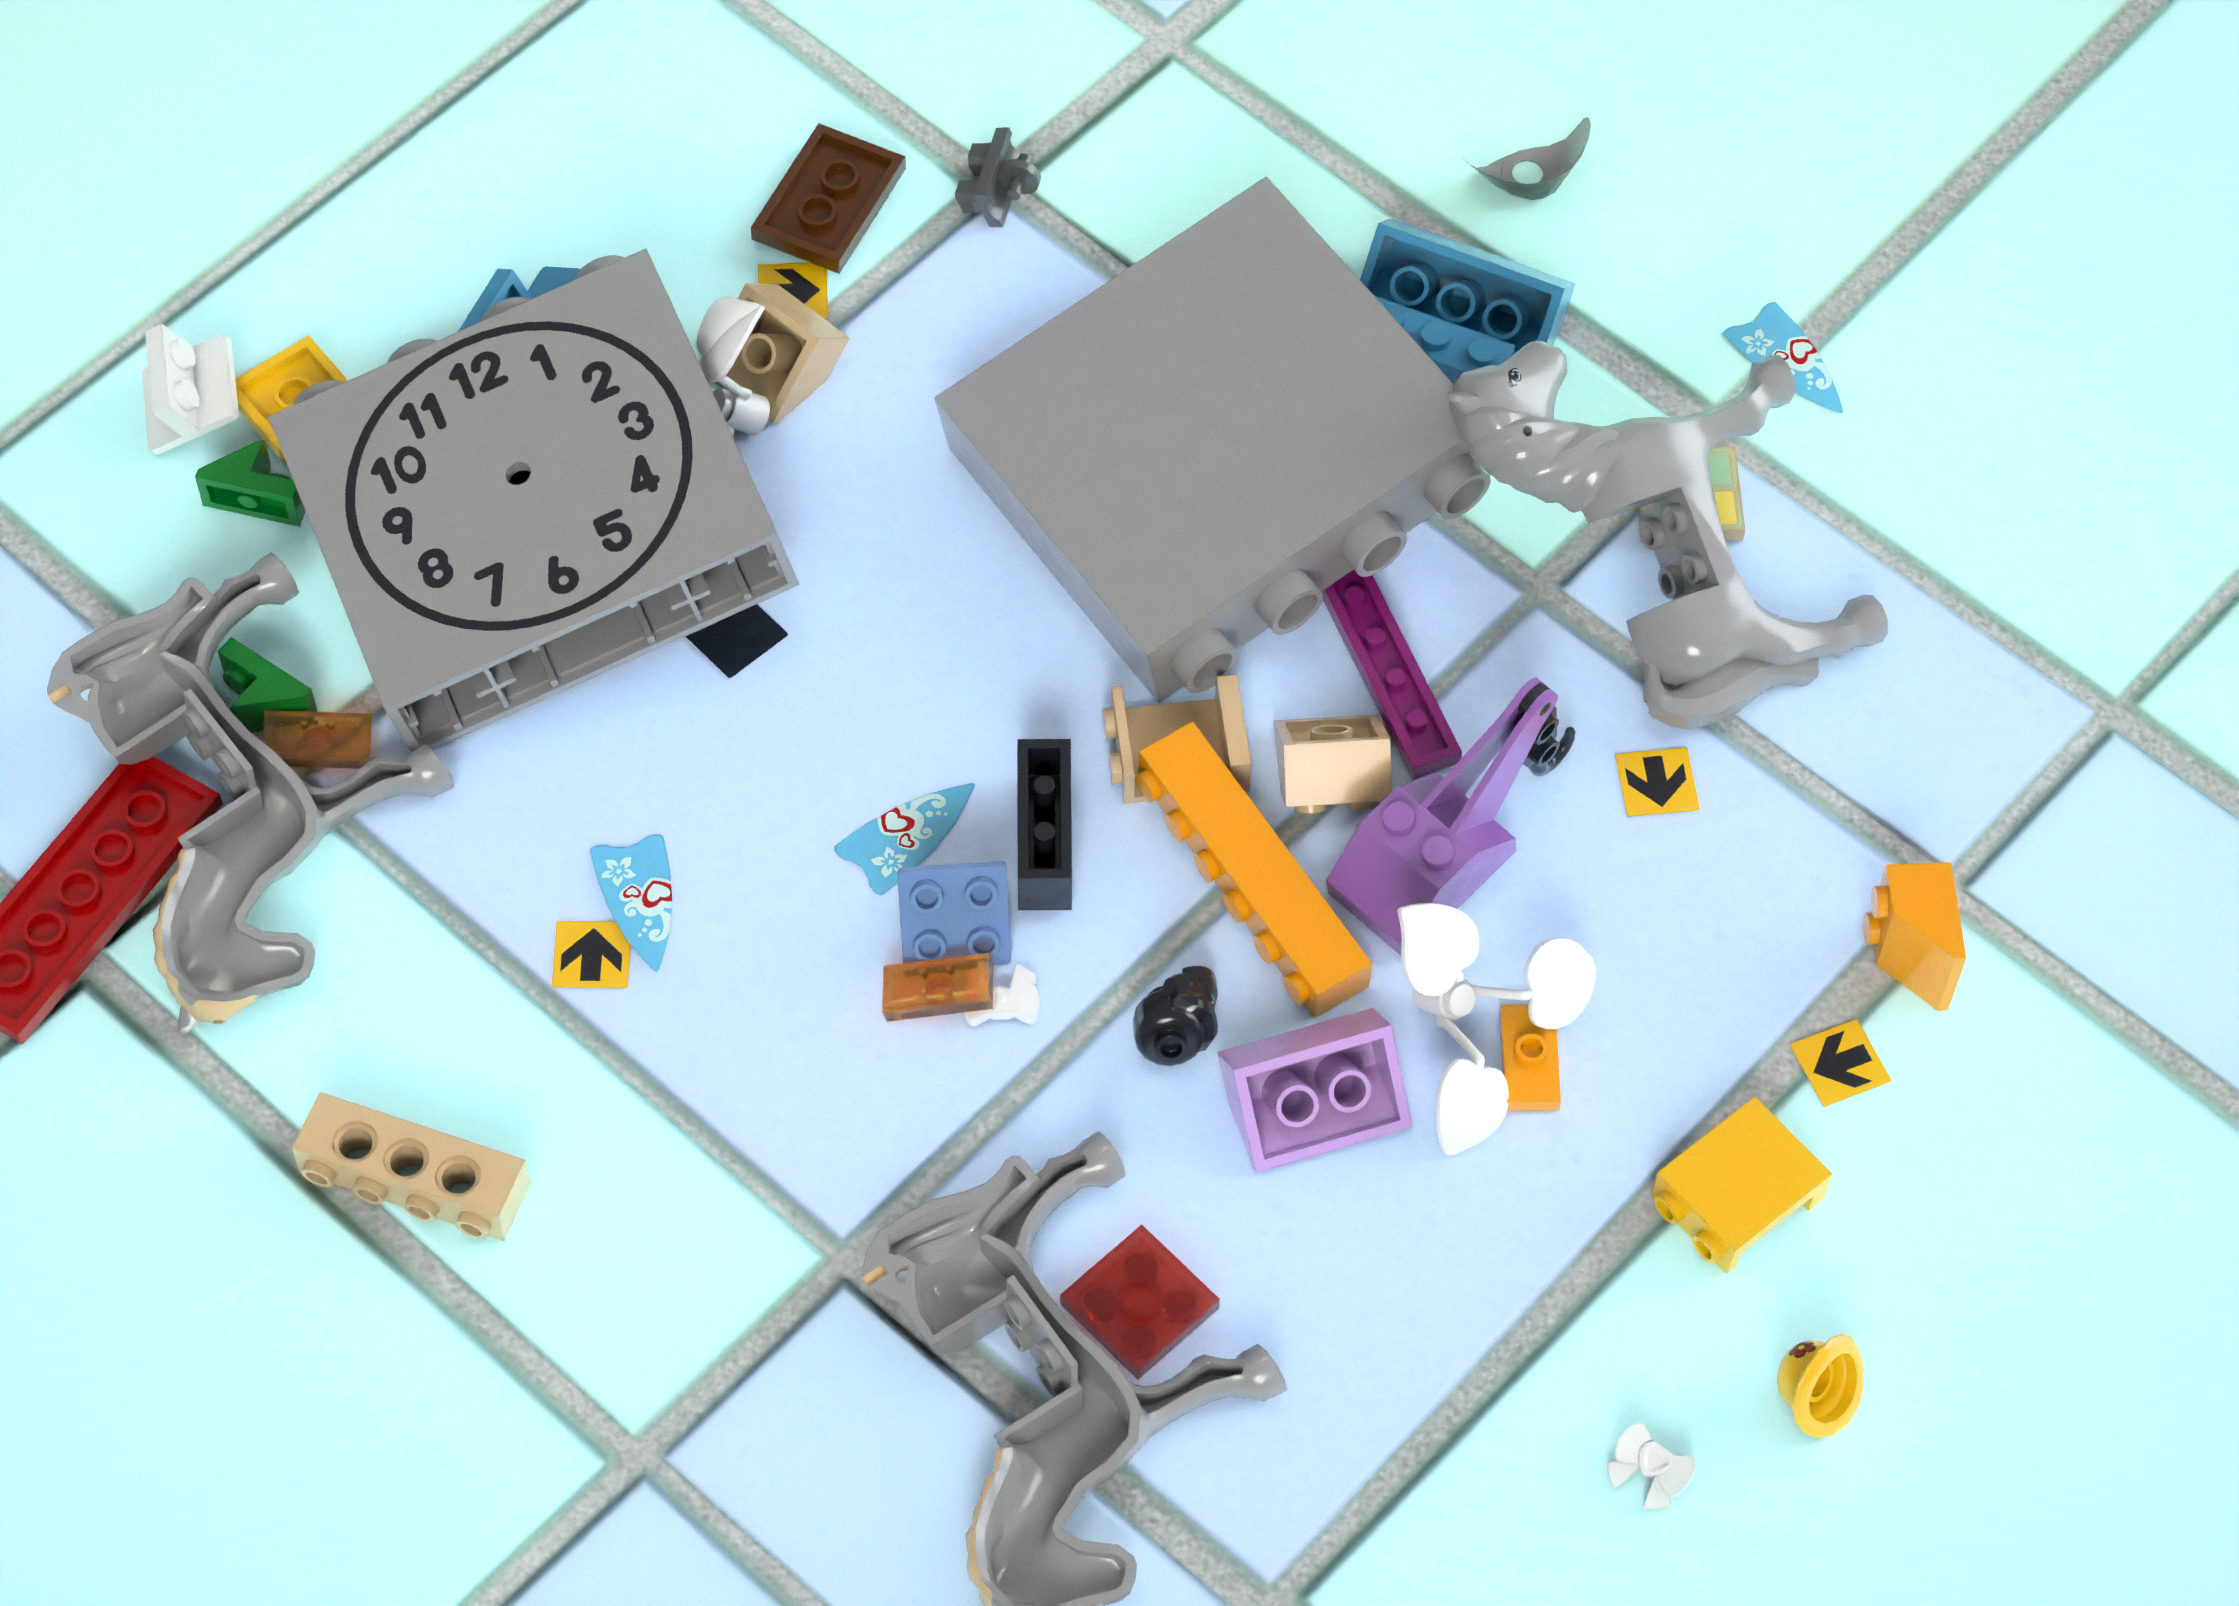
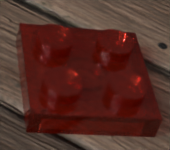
[1060,1224,1220,1380]

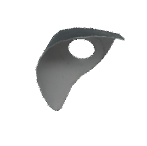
[1462,117,1591,200]

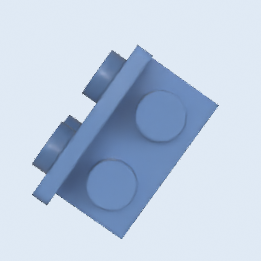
[898,861,1011,971]

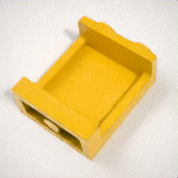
[1652,1097,1832,1274]

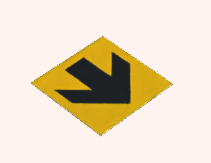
[758,263,828,318]
[1615,747,1700,817]
[551,921,631,988]
[1789,1019,1892,1107]

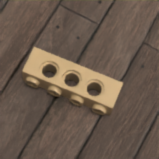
[292,1092,531,1241]

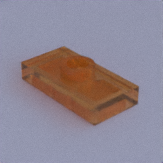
[263,710,372,769]
[882,953,993,1022]

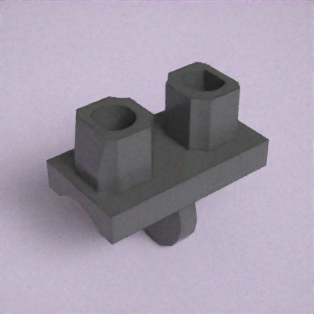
[955,127,1041,227]

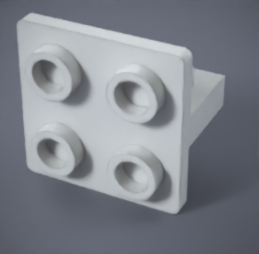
[142,323,239,455]

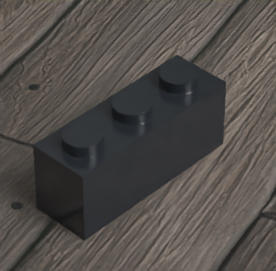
[1017,739,1072,910]

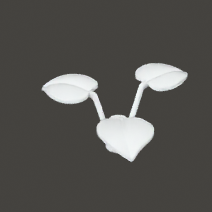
[696,296,770,436]
[1397,903,1596,1156]

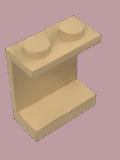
[1102,674,1251,804]

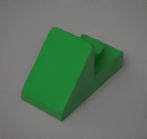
[195,440,306,527]
[217,637,319,733]

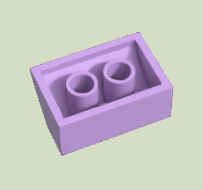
[1217,1008,1413,1173]

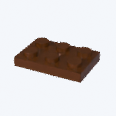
[751,123,906,274]

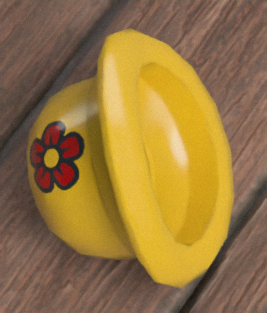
[1777,1334,1864,1438]

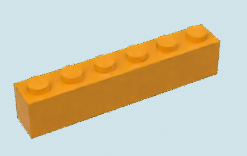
[1135,721,1372,1018]

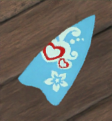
[1723,302,1843,413]
[834,783,975,895]
[590,834,672,972]

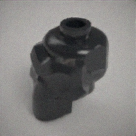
[1133,966,1218,1066]

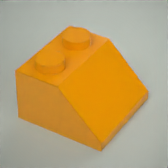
[1863,862,1966,1011]

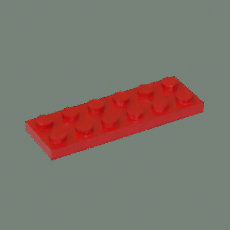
[0,756,223,1045]

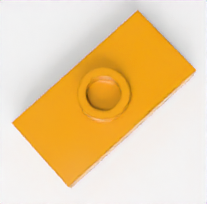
[1499,1004,1561,1111]

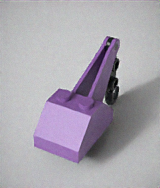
[1326,678,1576,956]

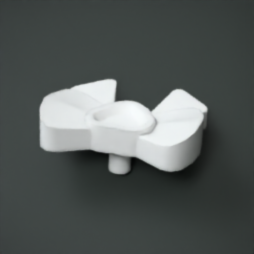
[963,964,1040,1027]
[1607,1422,1697,1511]

